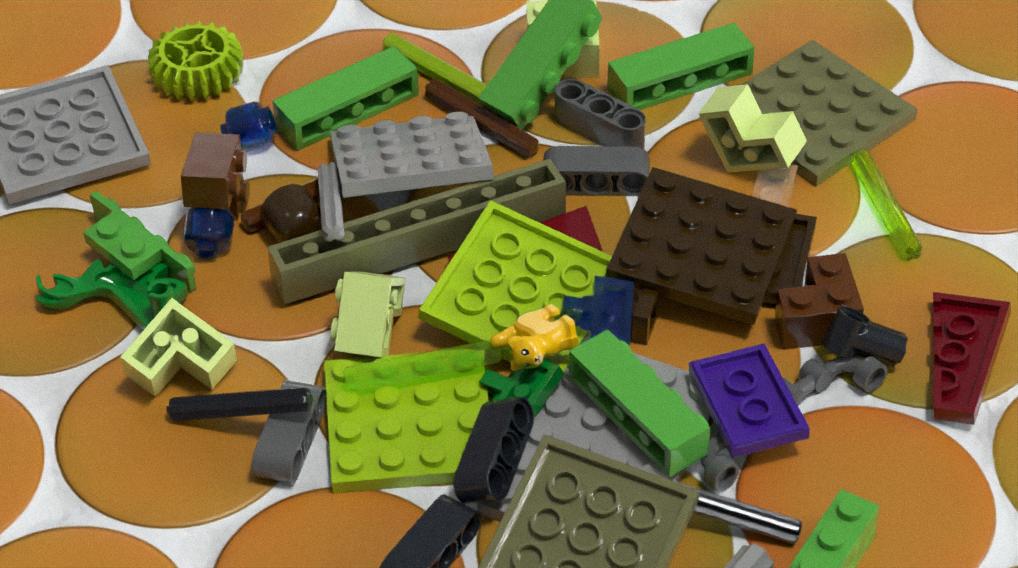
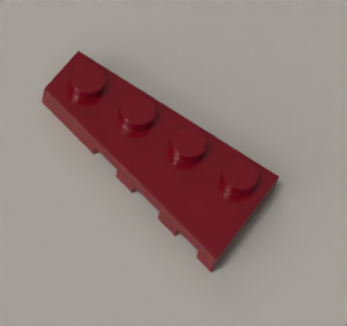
[933,292,1011,425]

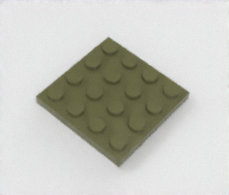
[741,40,917,186]
[478,434,700,568]

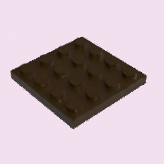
[605,167,797,325]

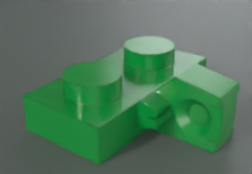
[479,359,564,418]

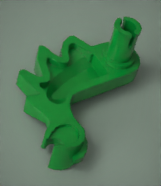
[35,260,188,331]

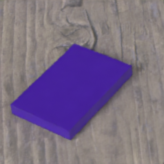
[689,344,810,458]

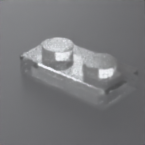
[752,164,798,207]

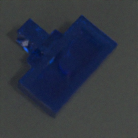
[559,276,634,345]

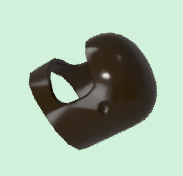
[260,184,322,243]

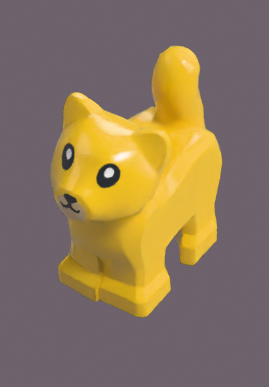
[490,304,578,371]

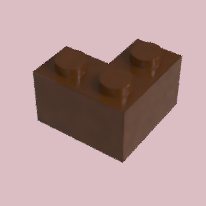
[181,132,250,217]
[774,253,864,350]

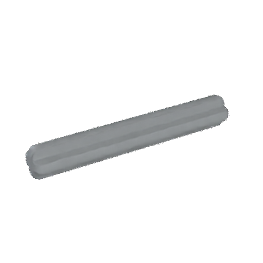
[318,162,345,242]

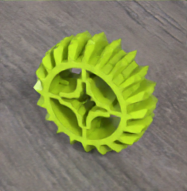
[148,21,244,102]

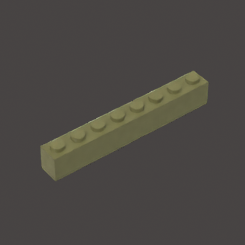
[267,159,566,304]

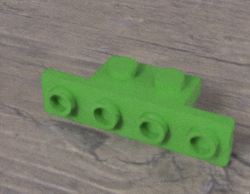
[83,191,197,292]

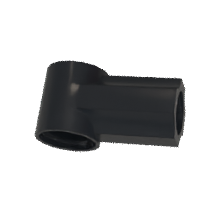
[822,306,908,367]

